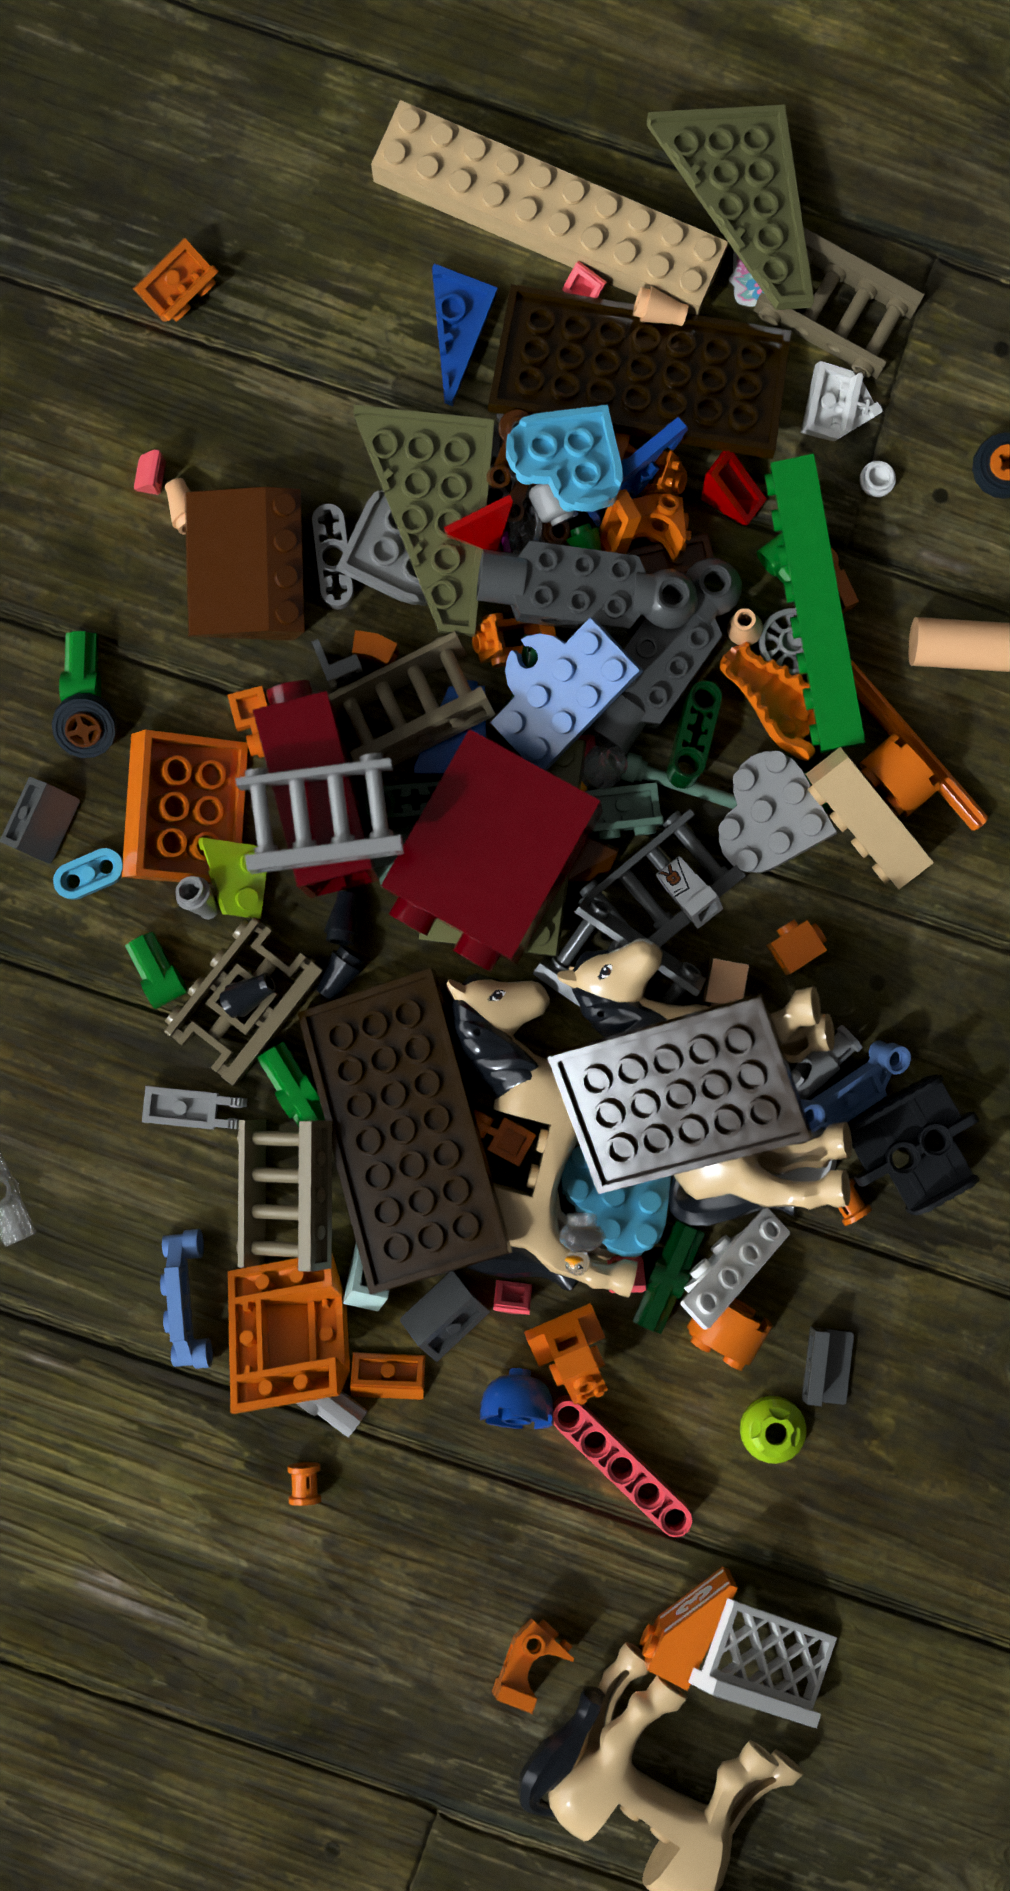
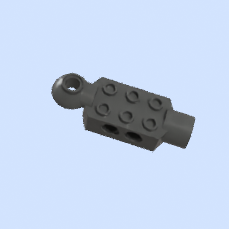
[476,541,698,636]
[587,558,742,756]

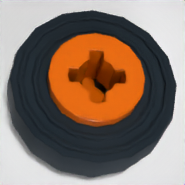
[972,433,1010,499]

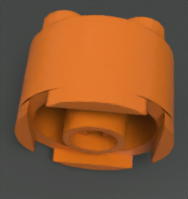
[859,734,941,817]
[687,1298,773,1371]

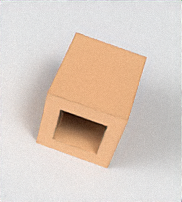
[702,958,749,1007]

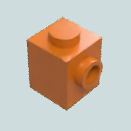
[766,919,827,975]

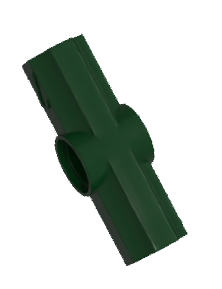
[632,1220,705,1334]

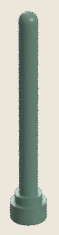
[619,752,737,809]

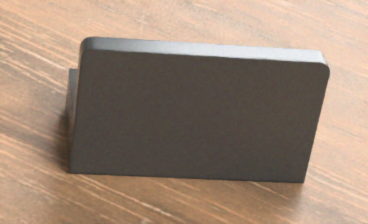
[311,639,365,692]
[0,776,80,864]
[400,1271,490,1362]
[802,1326,854,1407]

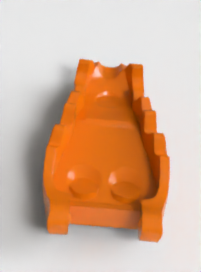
[720,642,815,761]

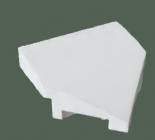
[800,361,883,441]

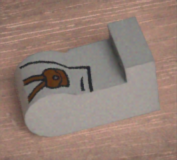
[656,856,723,929]

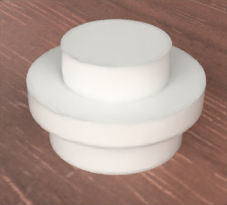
[860,461,896,497]

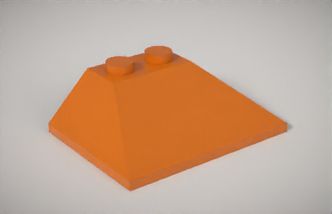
[228,1254,350,1414]

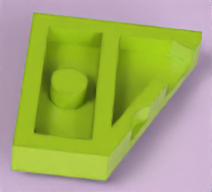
[198,837,267,919]

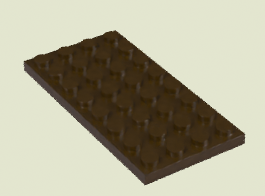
[488,284,791,459]
[298,968,512,1295]

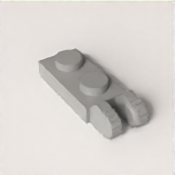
[142,1086,247,1130]

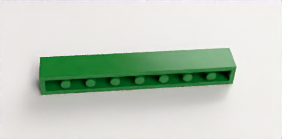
[765,454,865,753]

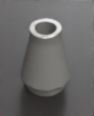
[176,876,219,920]

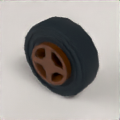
[52,693,118,758]

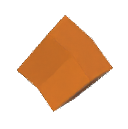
[352,630,400,668]

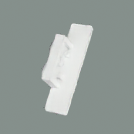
[681,1208,790,1330]

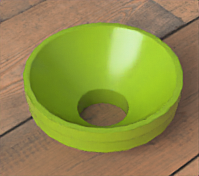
[740,1396,806,1464]

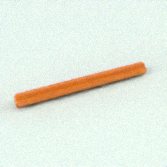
[851,660,988,831]

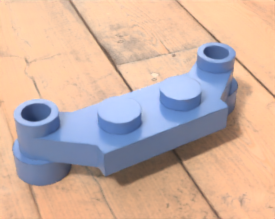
[800,1040,911,1132]
[160,1229,213,1369]

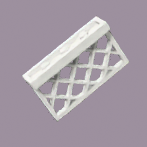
[689,1598,837,1729]

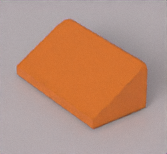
[350,1352,426,1400]

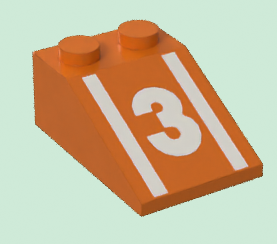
[640,1567,738,1691]

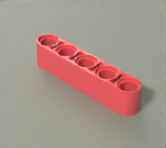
[553,1395,692,1537]

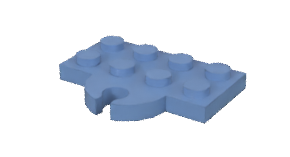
[490,617,644,771]

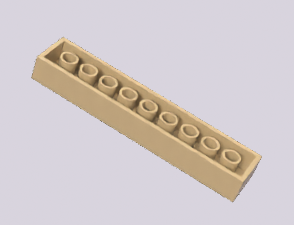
[371,100,728,315]

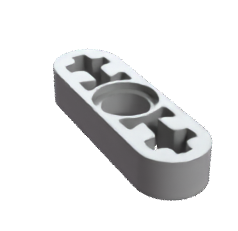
[312,504,354,610]

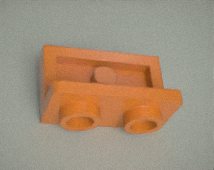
[133,238,219,322]

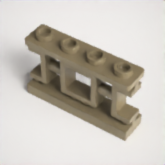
[164,917,324,1086]

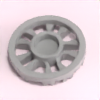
[759,608,803,675]

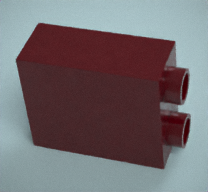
[253,680,379,898]
[381,729,603,972]

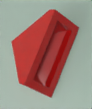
[701,451,767,525]
[444,495,513,551]

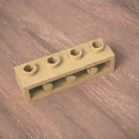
[805,747,934,889]

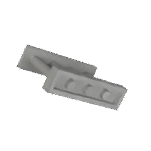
[235,753,404,874]

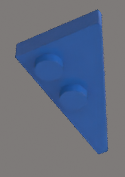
[432,264,498,406]
[587,417,688,528]

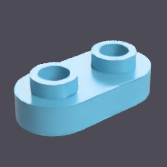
[53,848,123,900]

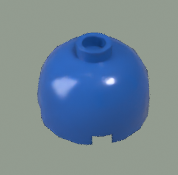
[480,1368,554,1429]

